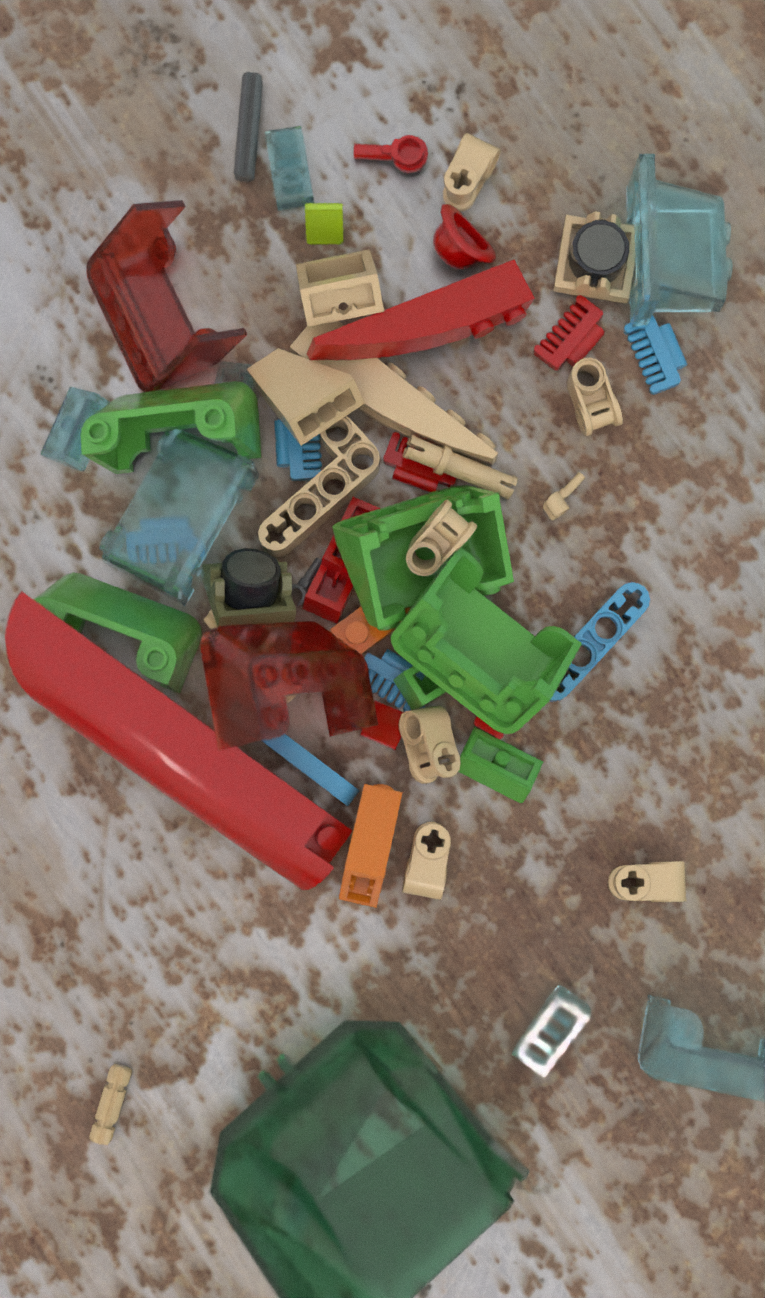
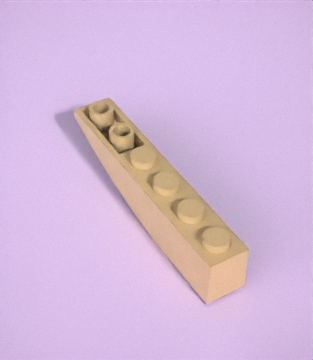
[290,321,498,467]

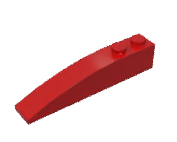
[306,259,535,360]

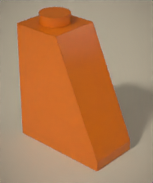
[339,784,403,908]

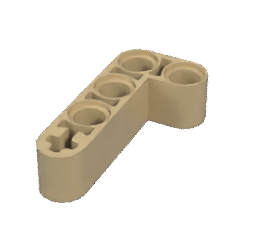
[258,416,380,557]

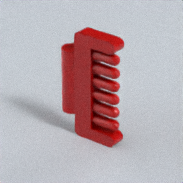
[533,295,605,371]
[383,432,457,493]

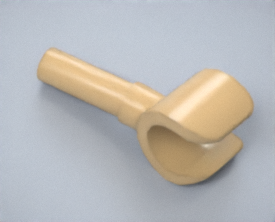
[543,472,585,521]

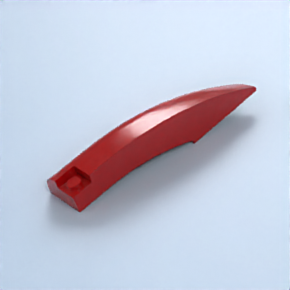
[5,591,352,890]

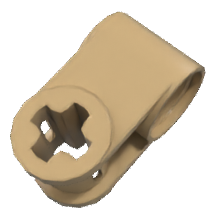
[443,133,501,212]
[567,358,623,437]
[406,499,477,576]
[399,705,461,784]
[402,822,451,900]
[608,861,686,902]

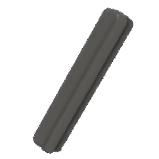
[234,72,263,182]

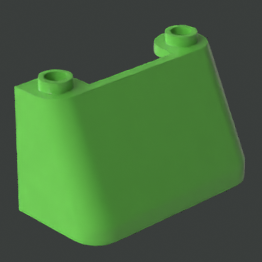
[81,381,261,474]
[332,485,514,630]
[391,548,582,734]
[34,572,202,693]

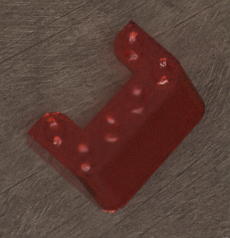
[200,621,378,751]

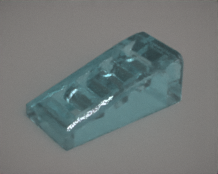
[512,985,591,1077]

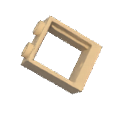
[296,249,384,327]

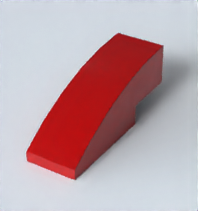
[303,497,380,624]

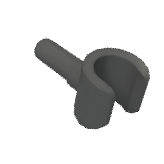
[292,558,322,607]

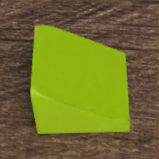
[305,203,344,245]

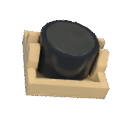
[553,211,640,304]

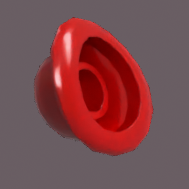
[433,204,496,270]

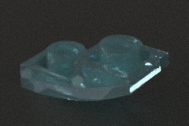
[264,126,314,211]

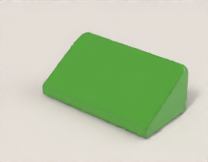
[458,727,543,803]

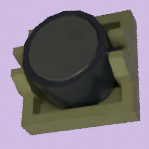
[201,548,296,629]

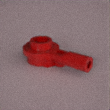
[354,135,428,173]

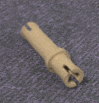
[403,434,517,500]

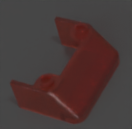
[86,200,247,392]

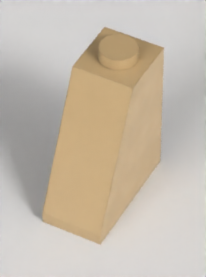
[247,348,365,446]

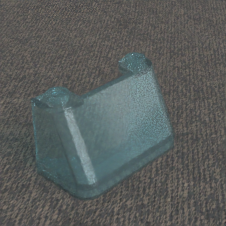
[99,428,259,606]
[638,995,765,1102]

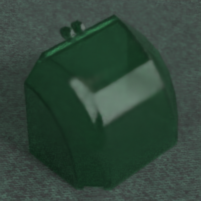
[210,1020,530,1298]

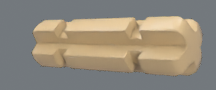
[89,1064,132,1145]

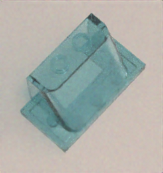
[626,154,732,330]

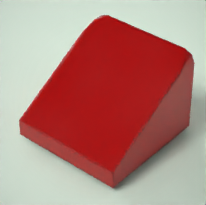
[360,700,404,751]

